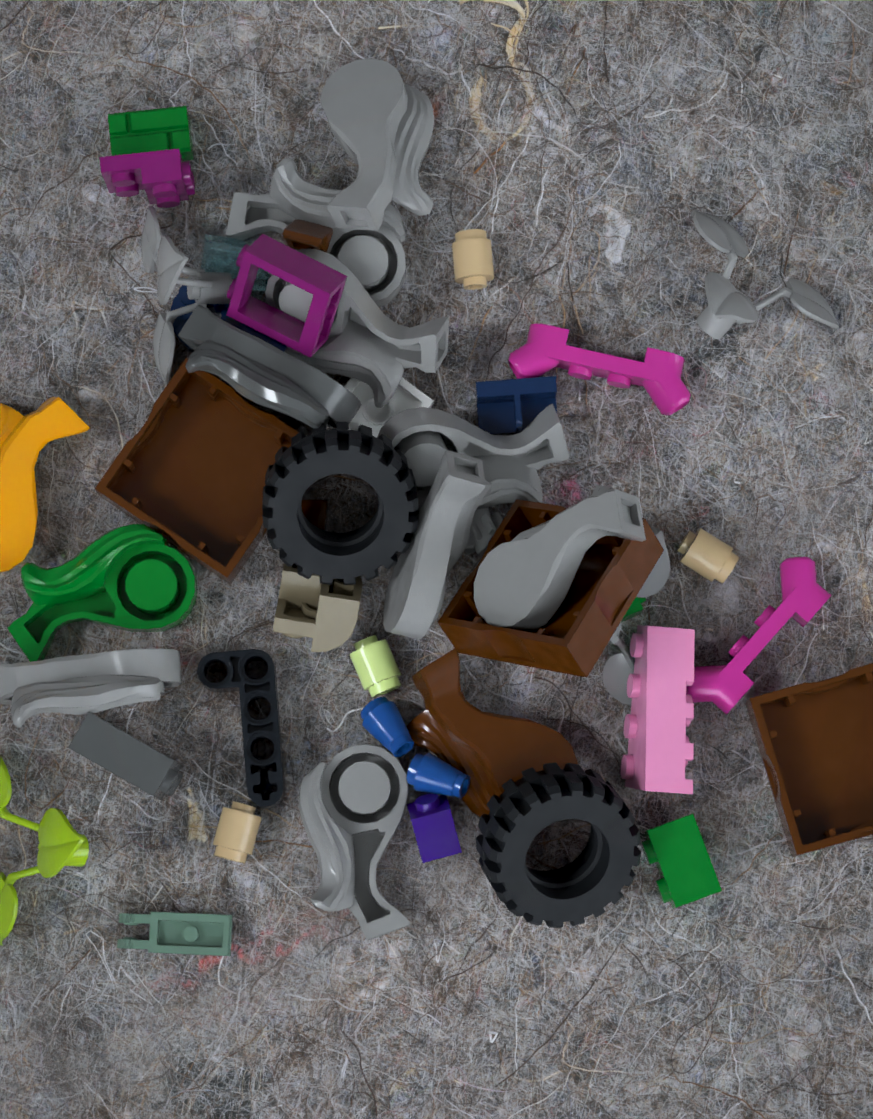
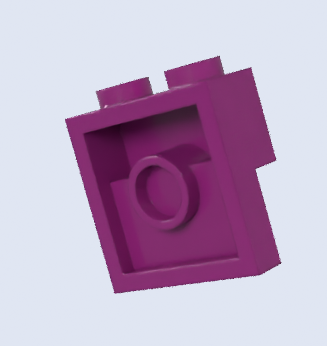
[99,148,195,208]

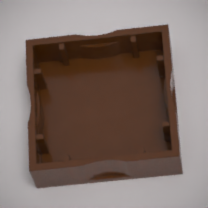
[95,358,299,584]
[438,499,664,678]
[745,663,873,858]

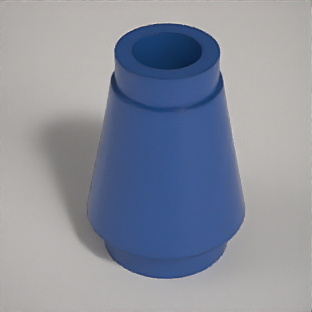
[360,697,414,757]
[406,752,470,798]

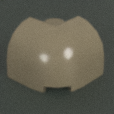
[273,563,363,652]

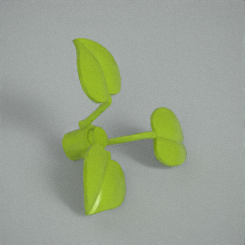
[0,756,89,946]

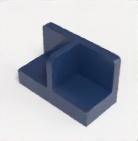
[476,376,557,435]

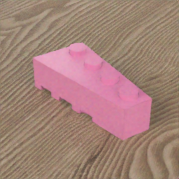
[621,625,695,794]

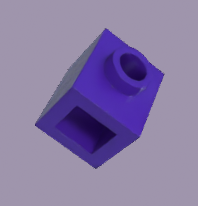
[407,794,462,863]

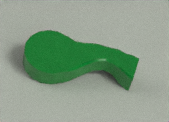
[7,524,197,662]

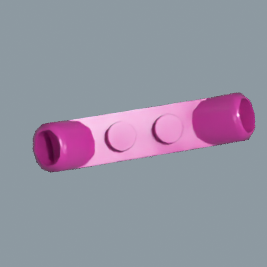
[508,323,691,416]
[686,557,832,715]

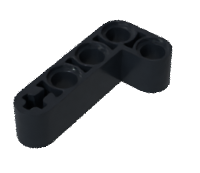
[197,649,285,809]

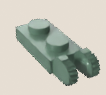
[117,911,233,956]

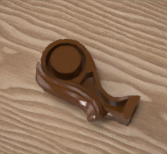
[406,648,578,818]

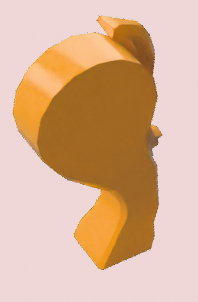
[0,397,90,572]

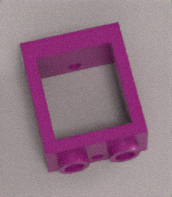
[226,234,347,358]

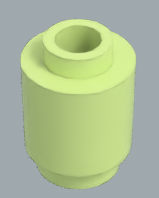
[350,635,402,698]

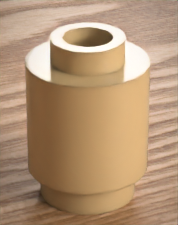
[452,229,494,290]
[677,528,739,584]
[213,801,262,864]

